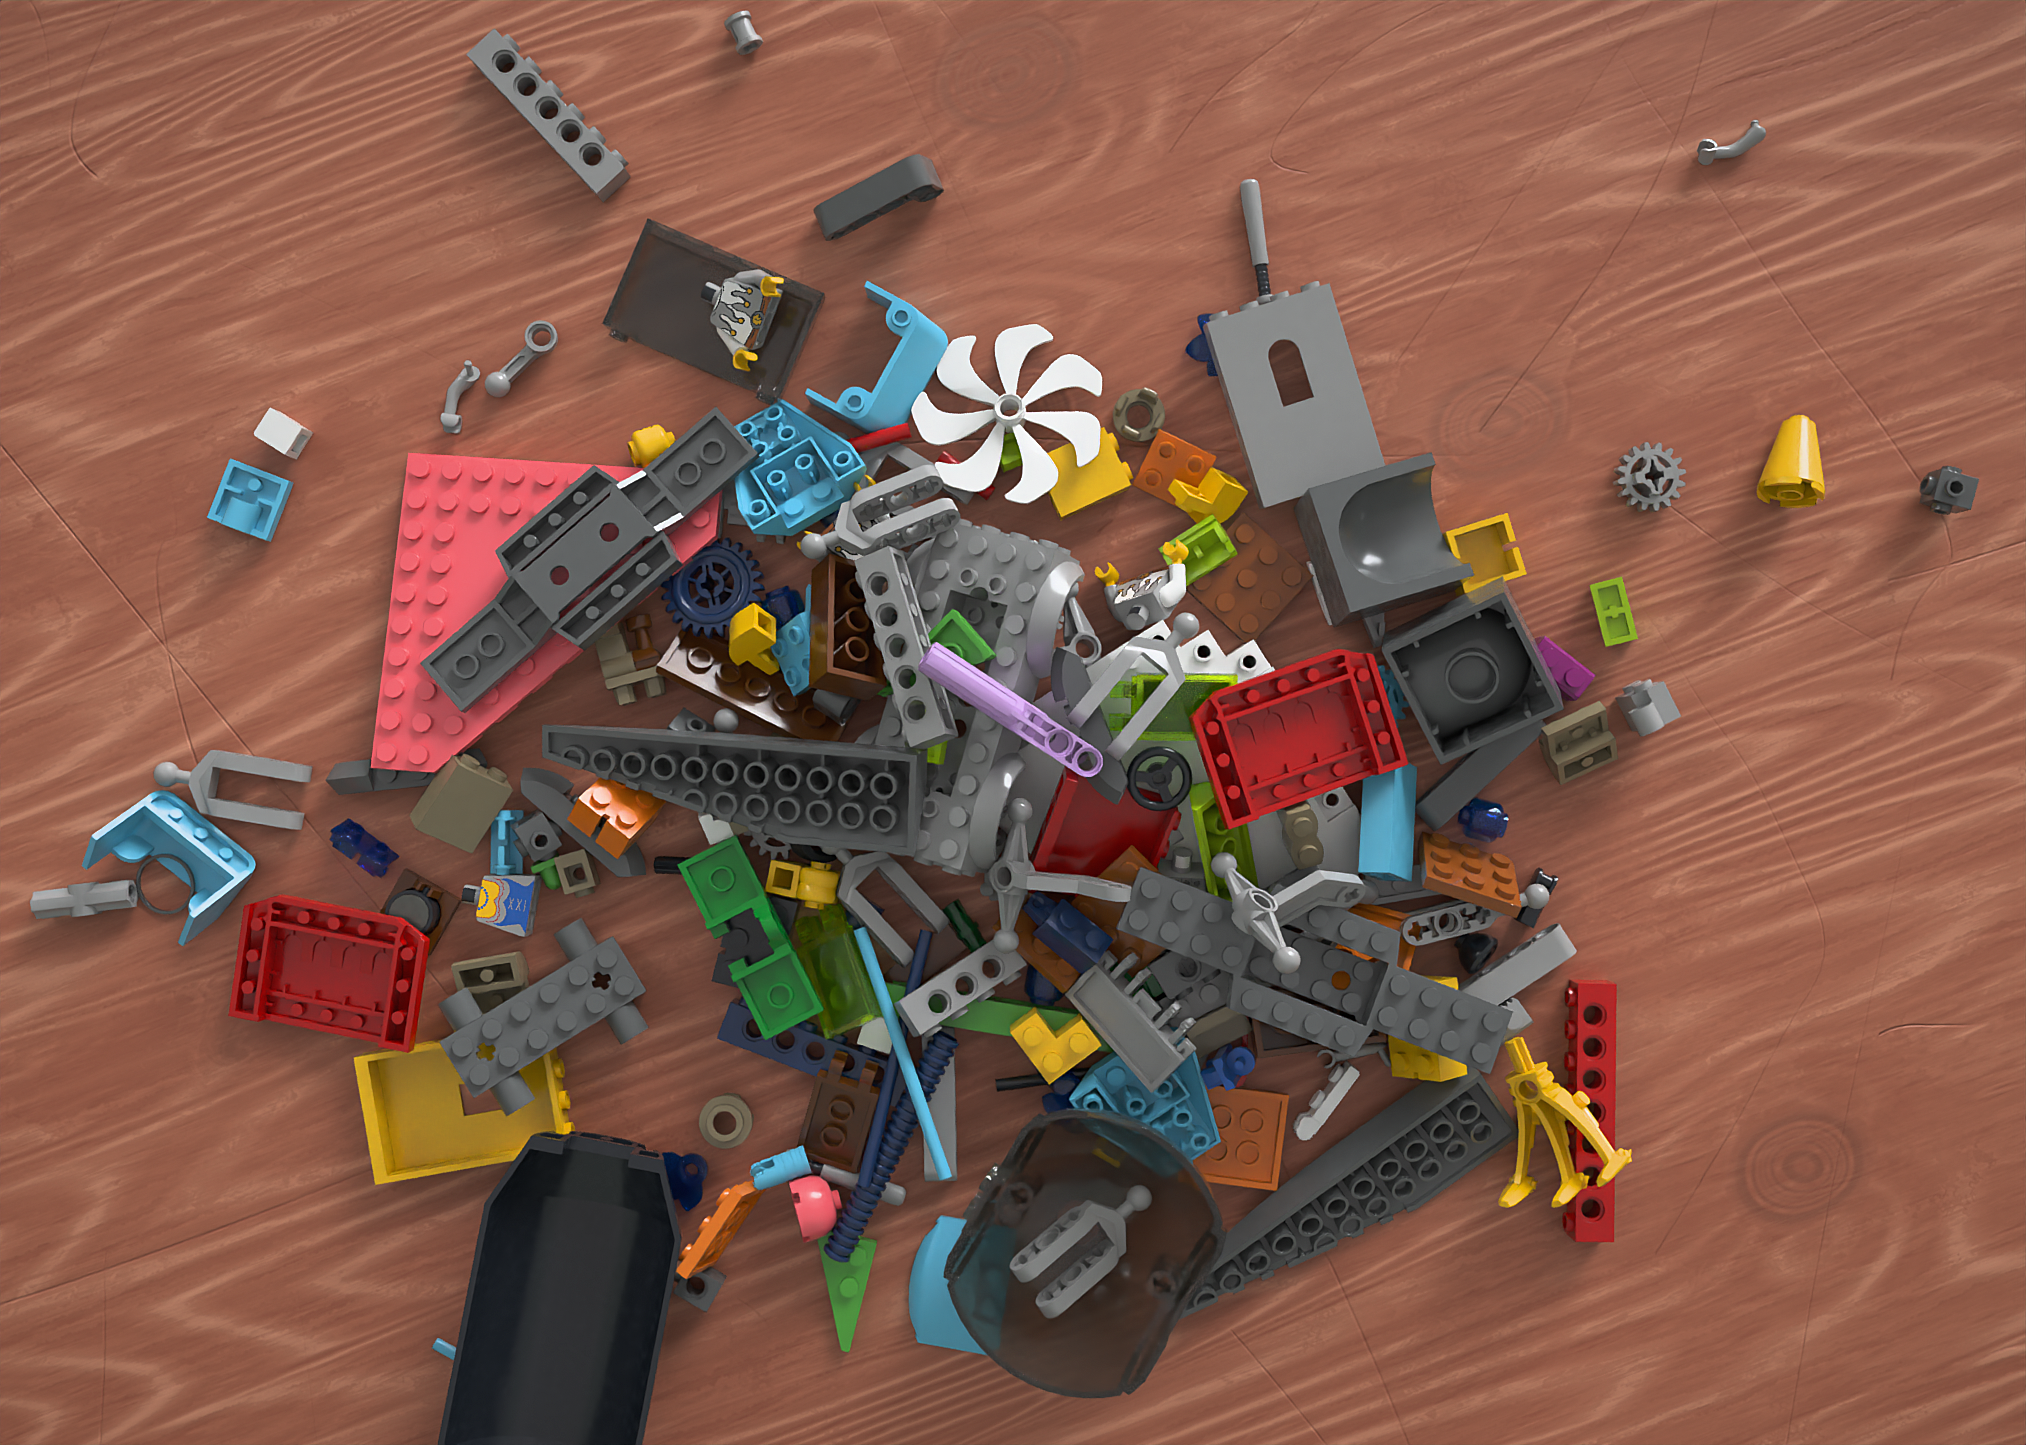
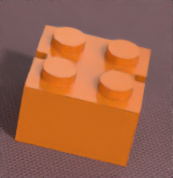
[567,778,666,859]

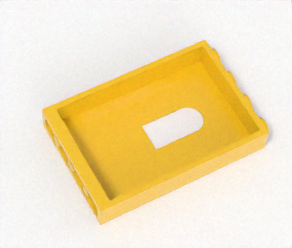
[354,1039,575,1185]

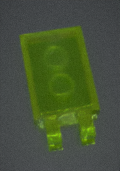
[1108,672,1238,741]
[795,904,883,1040]

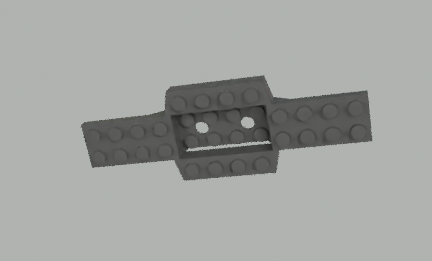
[420,407,760,713]
[1116,866,1513,1074]

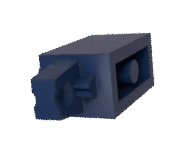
[1022,891,1114,975]

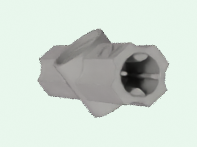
[30,880,139,919]

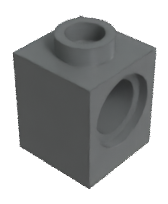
[673,1267,727,1312]

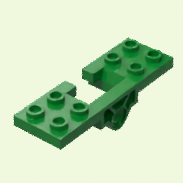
[678,835,825,1040]

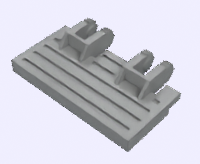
[1065,950,1197,1093]

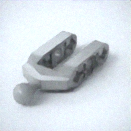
[834,432,975,539]
[801,465,960,559]
[1066,612,1199,761]
[153,750,313,830]
[820,846,950,968]
[1400,884,1549,946]
[1009,1185,1152,1319]

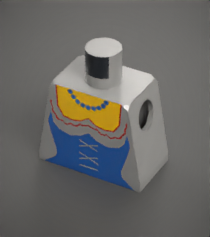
[462,874,542,937]

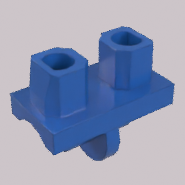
[1200,1043,1256,1091]

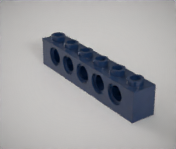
[717,996,906,1107]

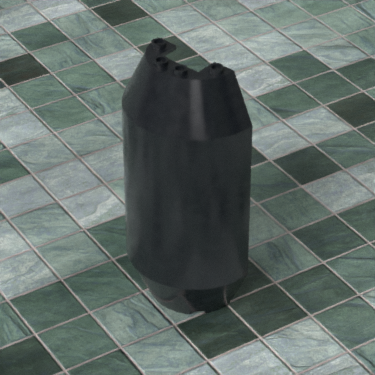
[438,1131,682,1445]

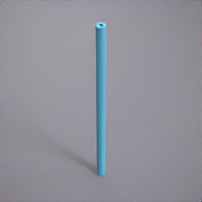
[854,927,952,1180]

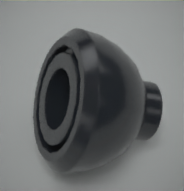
[1454,933,1498,974]

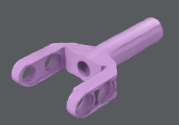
[918,642,1103,777]

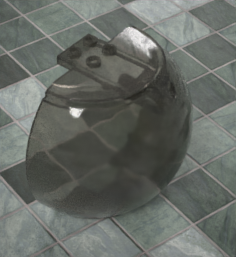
[943,1108,1227,1398]

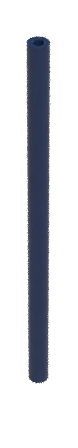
[857,929,933,1188]

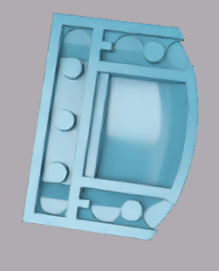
[908,1215,1016,1356]

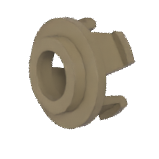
[1113,387,1165,442]
[699,1093,754,1149]

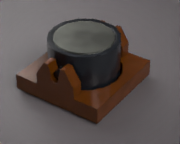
[379,869,462,956]

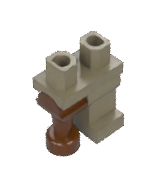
[594,614,666,706]

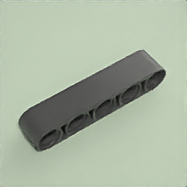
[1415,719,1547,831]

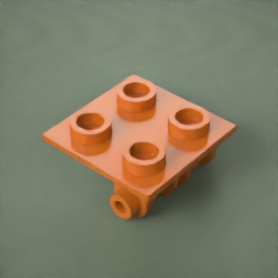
[1132,429,1217,508]

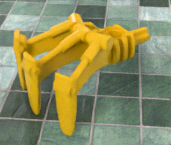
[1498,1037,1632,1208]

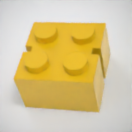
[1442,513,1527,596]

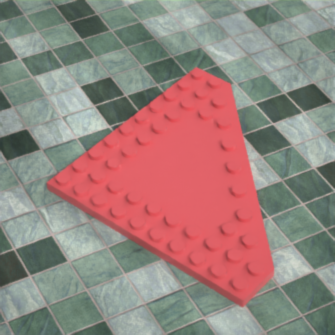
[370,453,723,774]

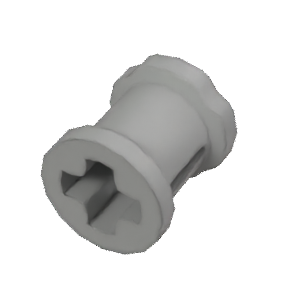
[724,11,763,55]

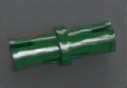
[941,899,987,953]

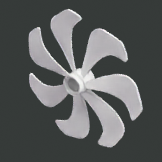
[911,324,1102,504]

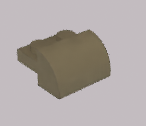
[1538,701,1618,785]
[451,951,530,1014]

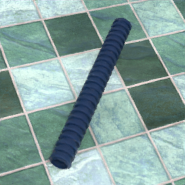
[823,1031,959,1263]

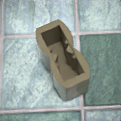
[1276,799,1324,870]

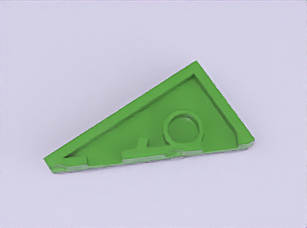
[877,609,997,697]
[817,1229,878,1352]

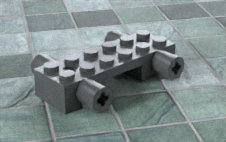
[438,918,649,1117]

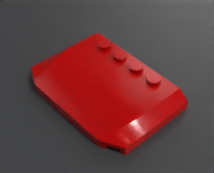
[1189,649,1409,830]
[228,894,430,1053]

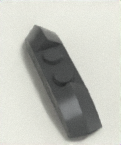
[1051,647,1129,805]
[326,748,488,795]
[520,768,646,877]

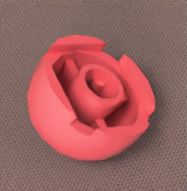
[788,1175,842,1243]

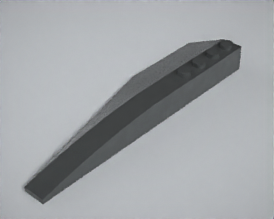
[542,724,928,855]
[1162,1065,1519,1319]

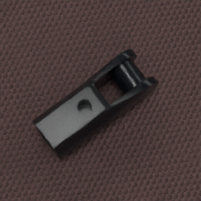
[1514,868,1558,928]

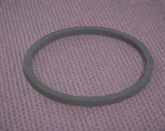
[136,854,195,914]

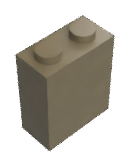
[409,754,513,854]

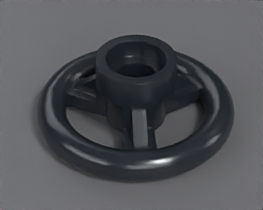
[1127,746,1193,811]

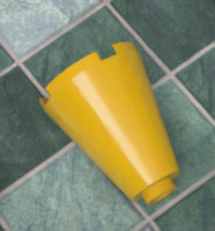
[1756,415,1825,508]

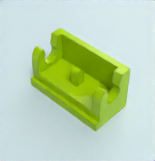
[1158,514,1238,587]
[1589,577,1638,647]

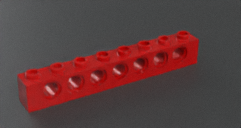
[1562,980,1617,1242]

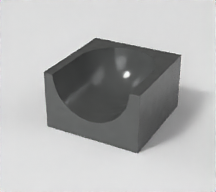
[1293,452,1474,628]
[1382,576,1564,765]

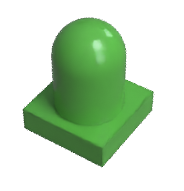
[530,853,562,890]

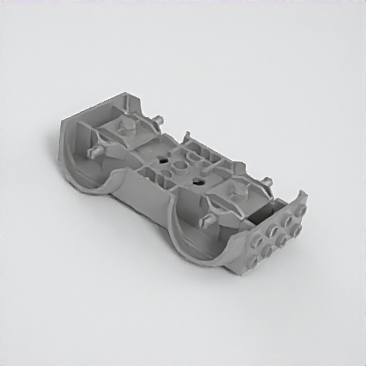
[855,518,1085,877]

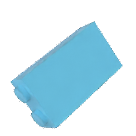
[1358,763,1417,882]

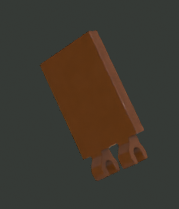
[797,1050,881,1174]

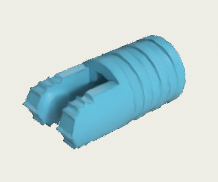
[750,1145,812,1190]

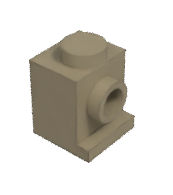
[554,849,601,898]

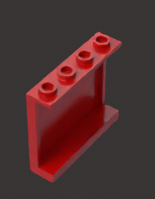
[1028,766,1182,897]

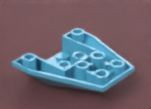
[734,399,867,536]
[1069,1027,1221,1176]

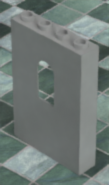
[1203,281,1385,509]

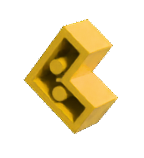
[1010,1006,1102,1085]

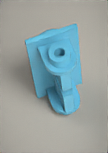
[490,810,524,875]

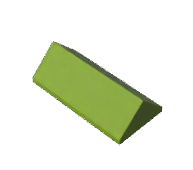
[1189,781,1259,902]

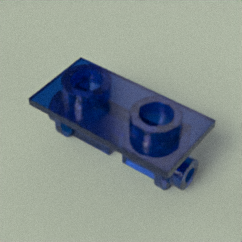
[329,818,399,878]

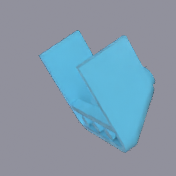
[805,281,948,434]
[82,790,256,946]

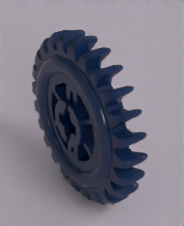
[660,537,765,639]

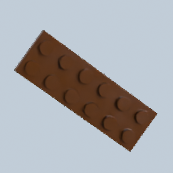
[656,626,857,742]

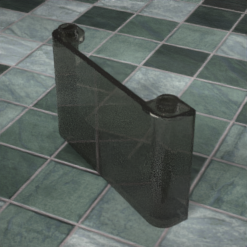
[602,218,826,406]

